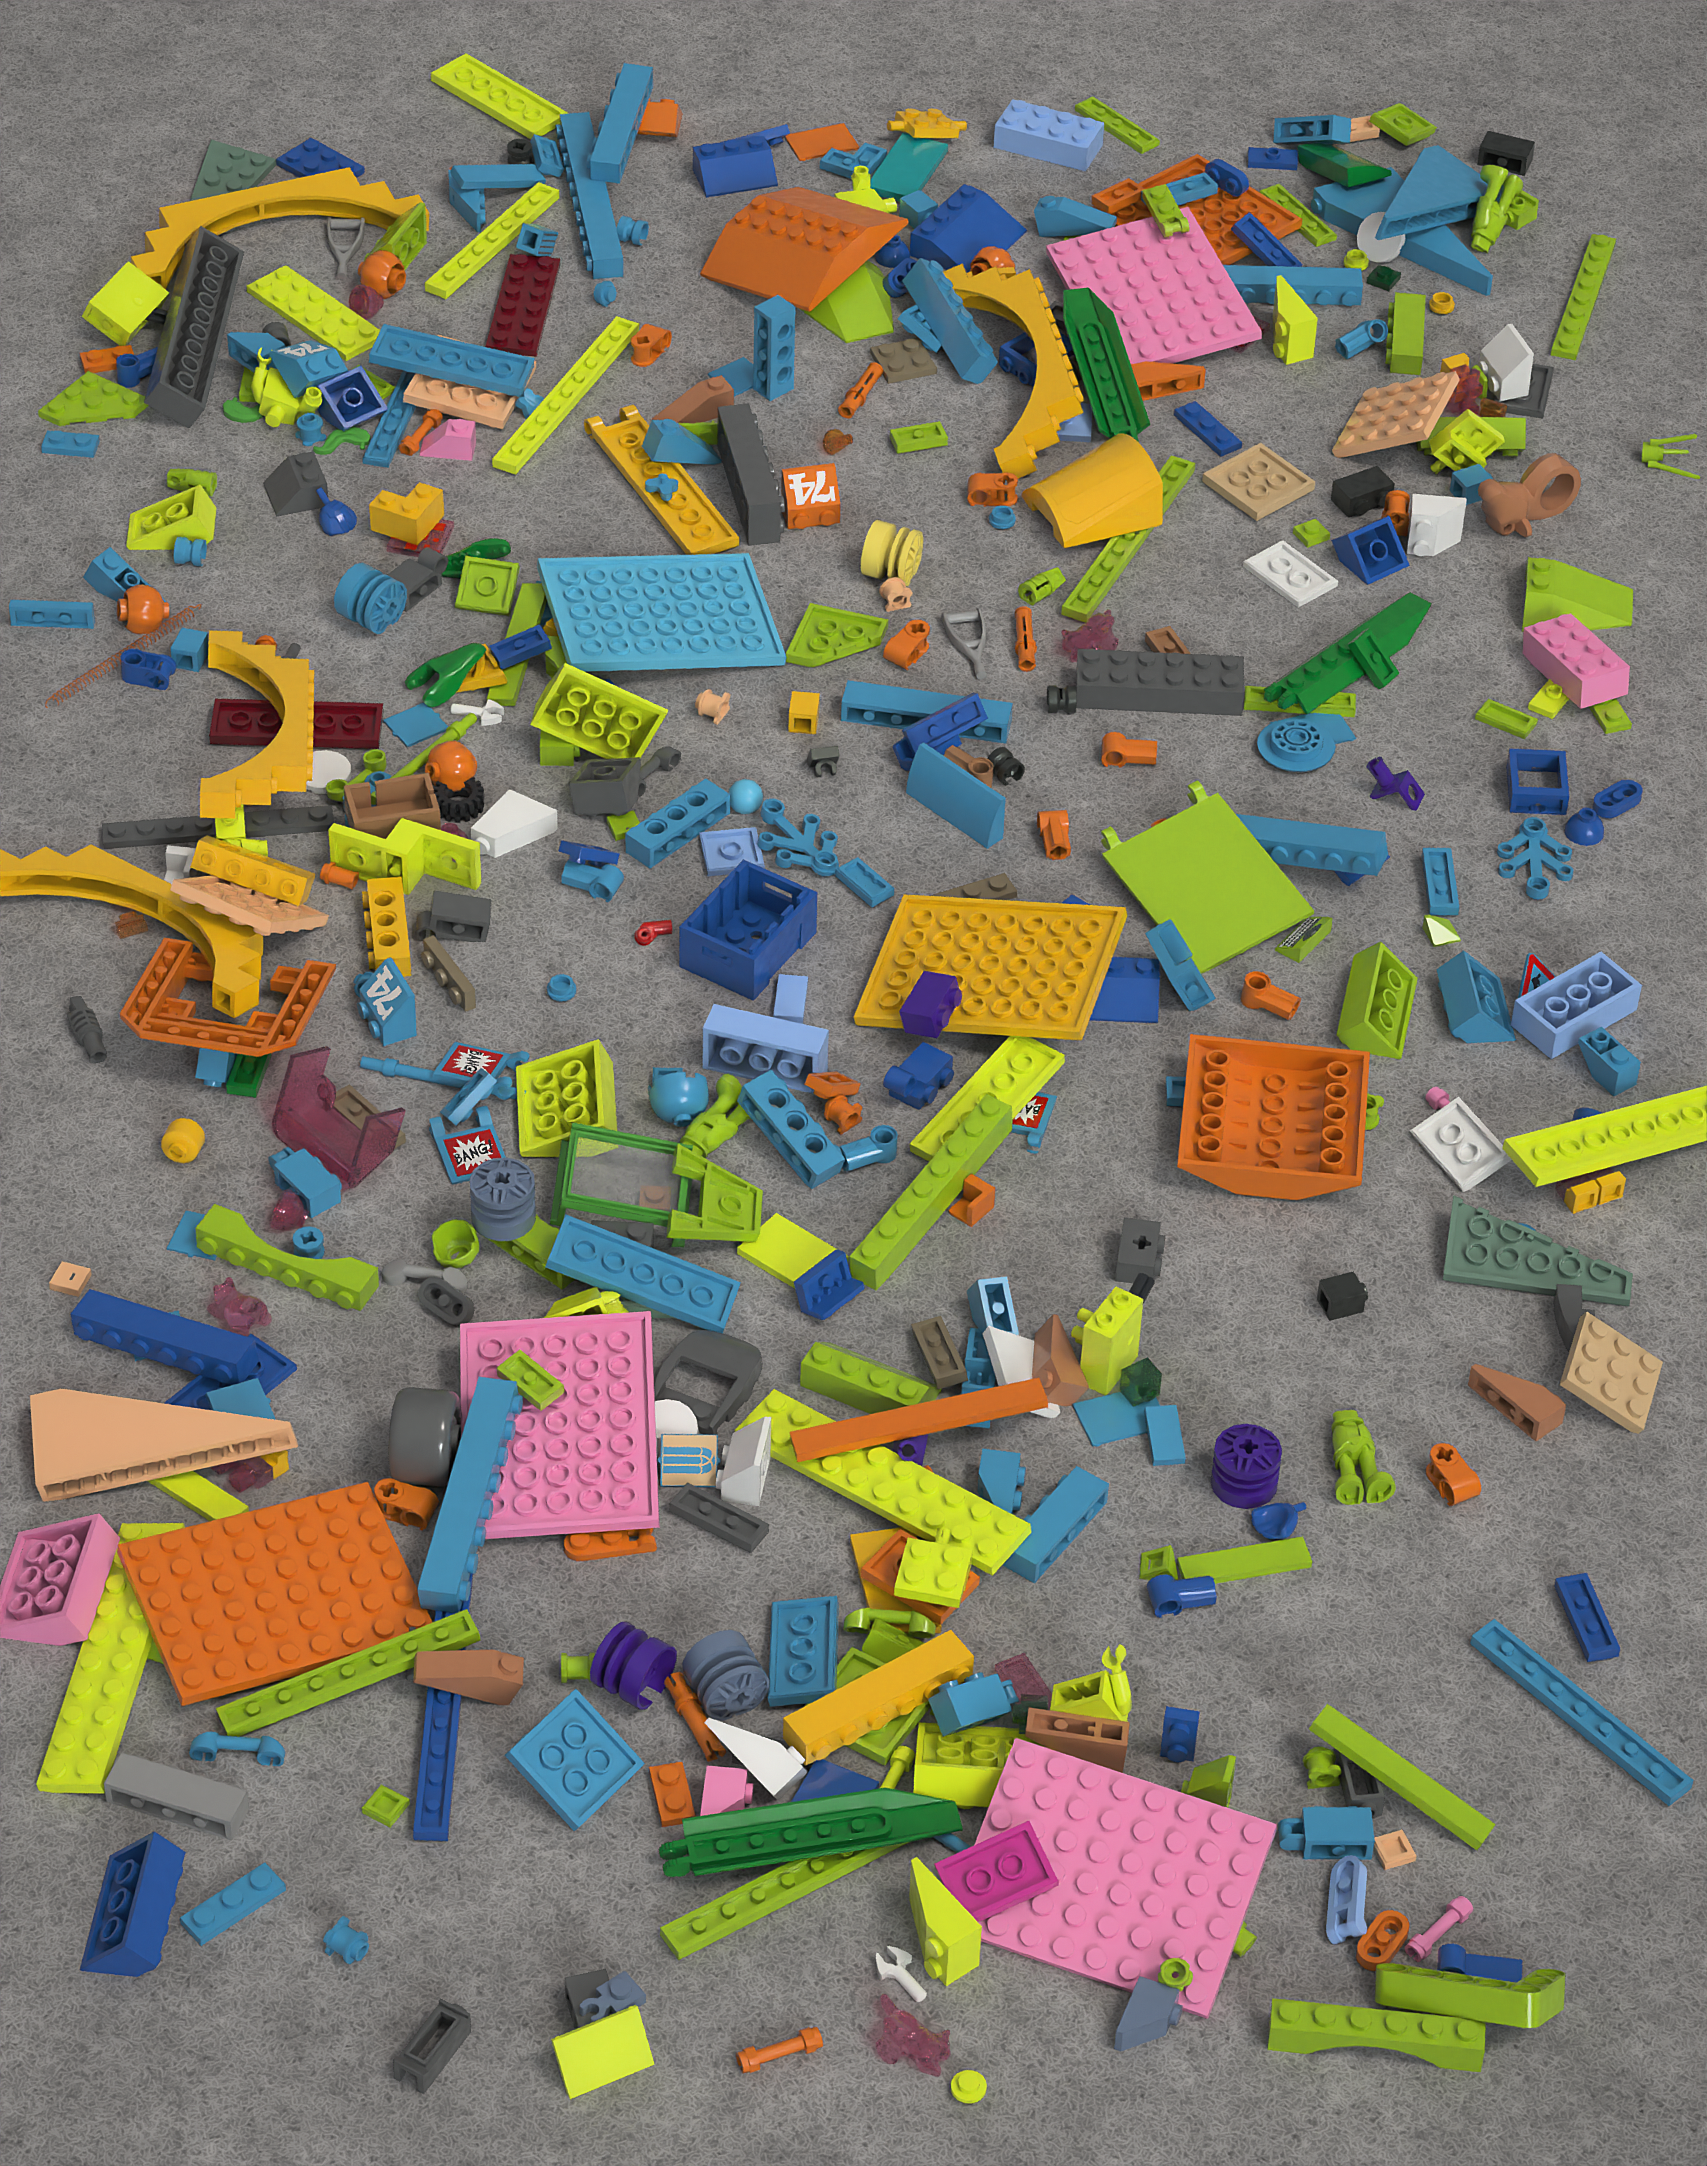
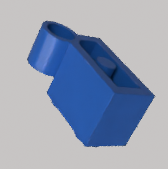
[883,1042,954,1110]
[1437,1944,1523,1983]

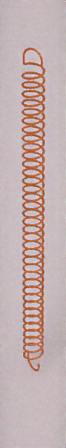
[45,604,201,708]

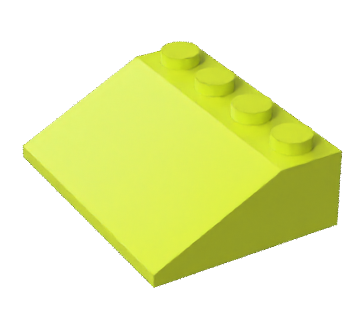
[530,663,668,759]
[516,1039,618,1157]
[913,1722,1047,1809]

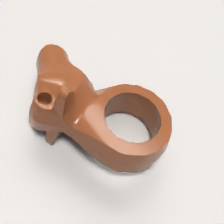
[1478,453,1581,538]

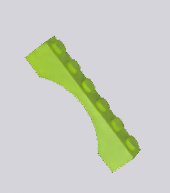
[540,636,580,766]
[195,1204,379,1311]
[1267,1998,1486,2072]

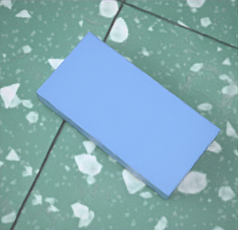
[773,974,808,1024]

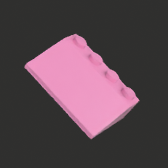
[0,1513,120,1646]

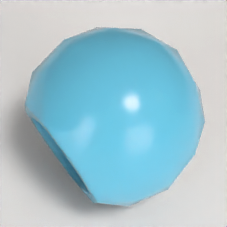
[728,779,764,814]

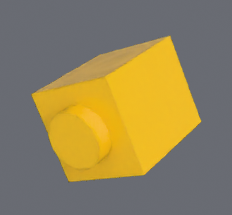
[788,691,820,734]

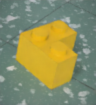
[369,482,444,545]

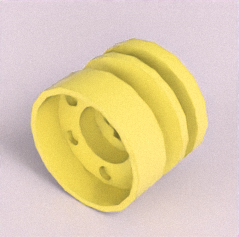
[861,520,923,586]

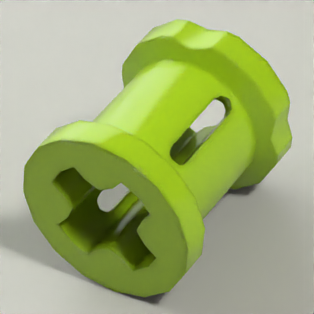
[561,1652,595,1683]

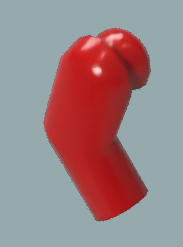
[634,920,672,946]

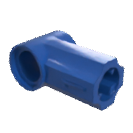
[116,347,158,388]
[1147,1575,1217,1618]

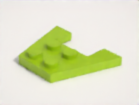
[666,1144,763,1242]

